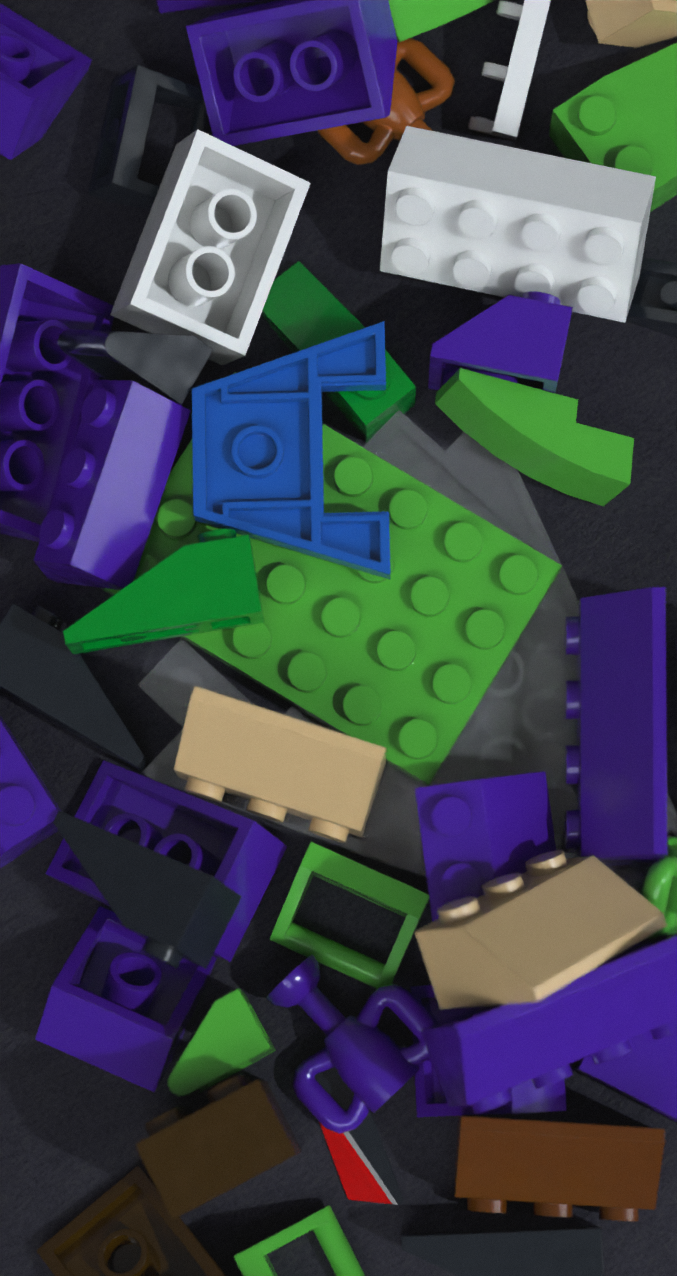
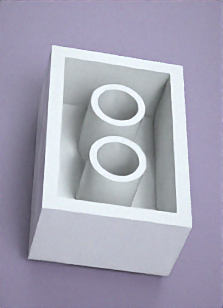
[110,129,310,365]

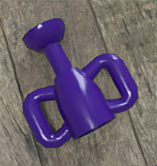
[266,954,438,1134]

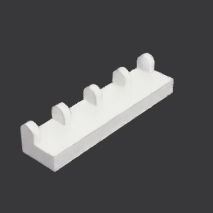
[468,0,551,142]

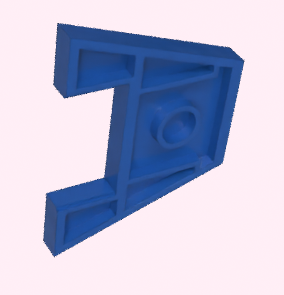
[192,321,391,580]

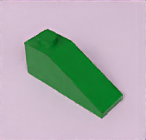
[261,261,416,443]
[63,529,265,654]

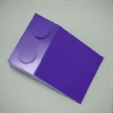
[46,760,287,962]

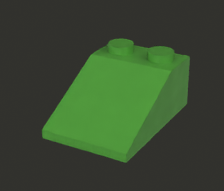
[549,43,677,212]

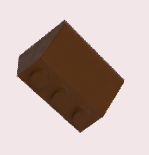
[454,1116,665,1222]

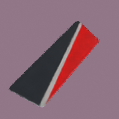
[315,1067,403,1205]

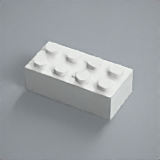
[380,126,656,323]

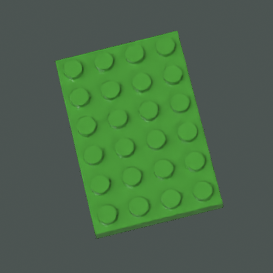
[101,372,562,786]

